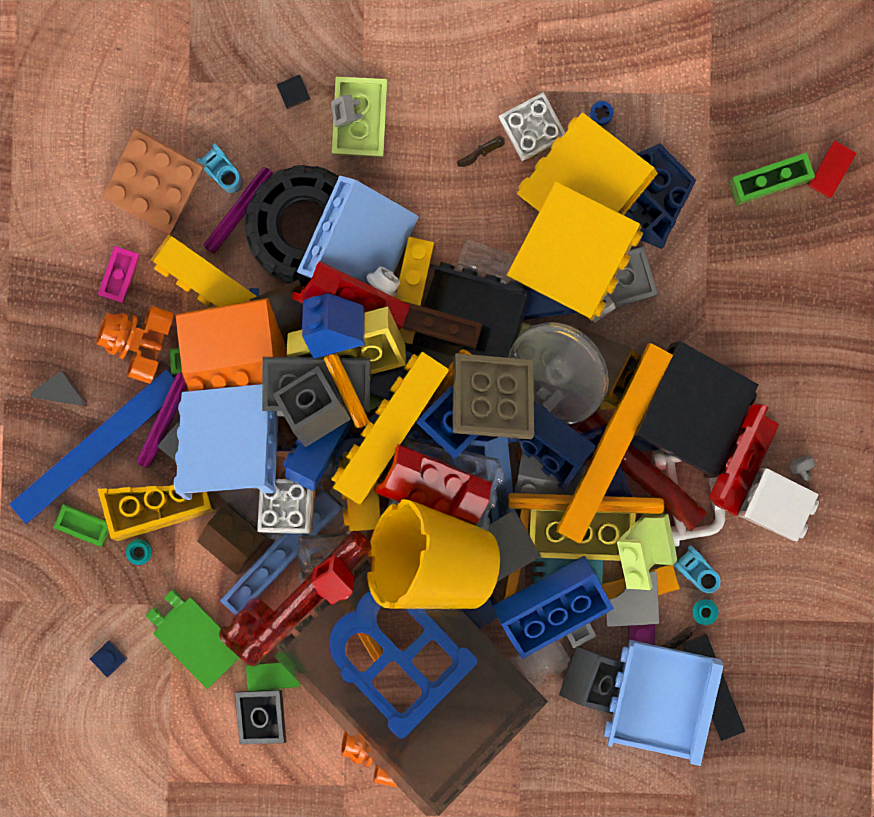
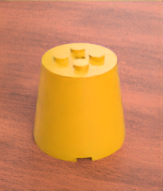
[367,499,500,609]

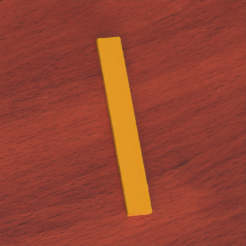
[556,343,673,544]

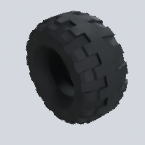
[245,165,339,287]

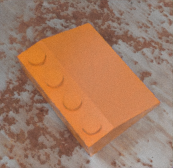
[176,298,288,391]

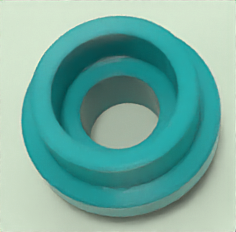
[126,539,152,565]
[692,599,719,625]

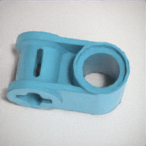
[196,143,243,193]
[674,545,721,593]

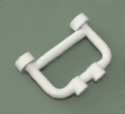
[651,449,725,547]

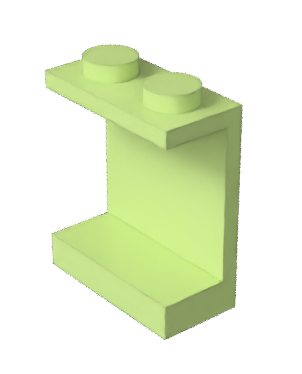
[617,513,677,590]

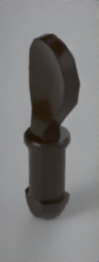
[456,136,505,167]

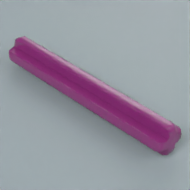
[203,167,274,254]
[137,372,187,468]

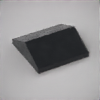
[235,689,287,744]

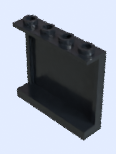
[405,262,532,367]
[633,341,759,478]

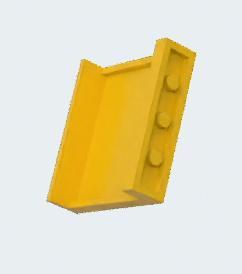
[517,112,658,215]
[507,181,643,321]

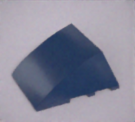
[624,143,696,249]

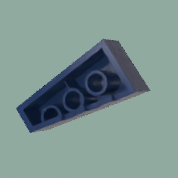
[509,401,596,492]

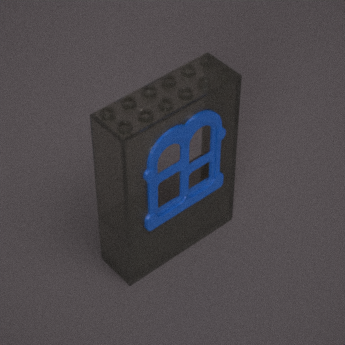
[274,557,548,817]

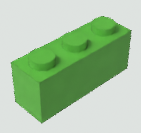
[728,153,815,206]

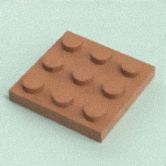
[103,128,205,235]

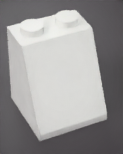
[738,468,819,542]

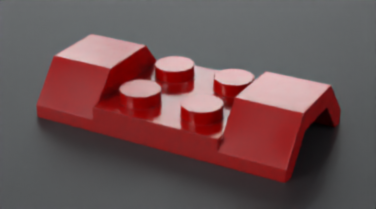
[292,261,410,330]
[709,404,779,516]
[374,444,491,525]

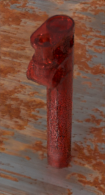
[551,390,708,532]
[219,531,372,666]

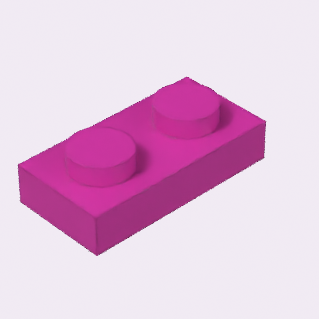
[98,246,140,304]

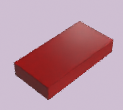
[808,140,857,199]

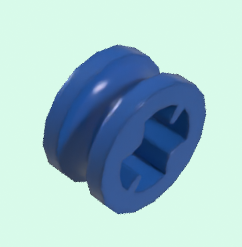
[590,101,614,126]

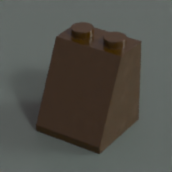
[250,280,303,348]
[556,327,641,407]
[197,502,270,575]

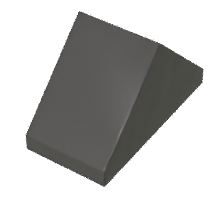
[31,371,87,407]

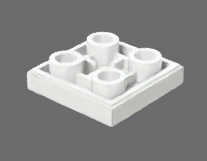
[498,92,565,162]
[257,479,314,534]

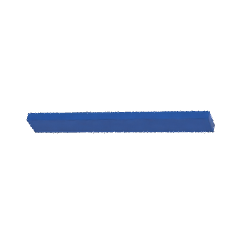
[9,369,175,524]

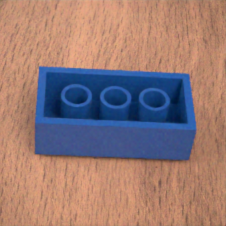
[493,556,614,659]

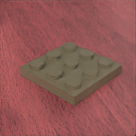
[453,353,534,439]

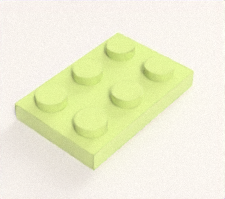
[332,77,387,158]

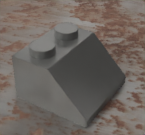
[273,366,351,447]
[559,646,624,714]

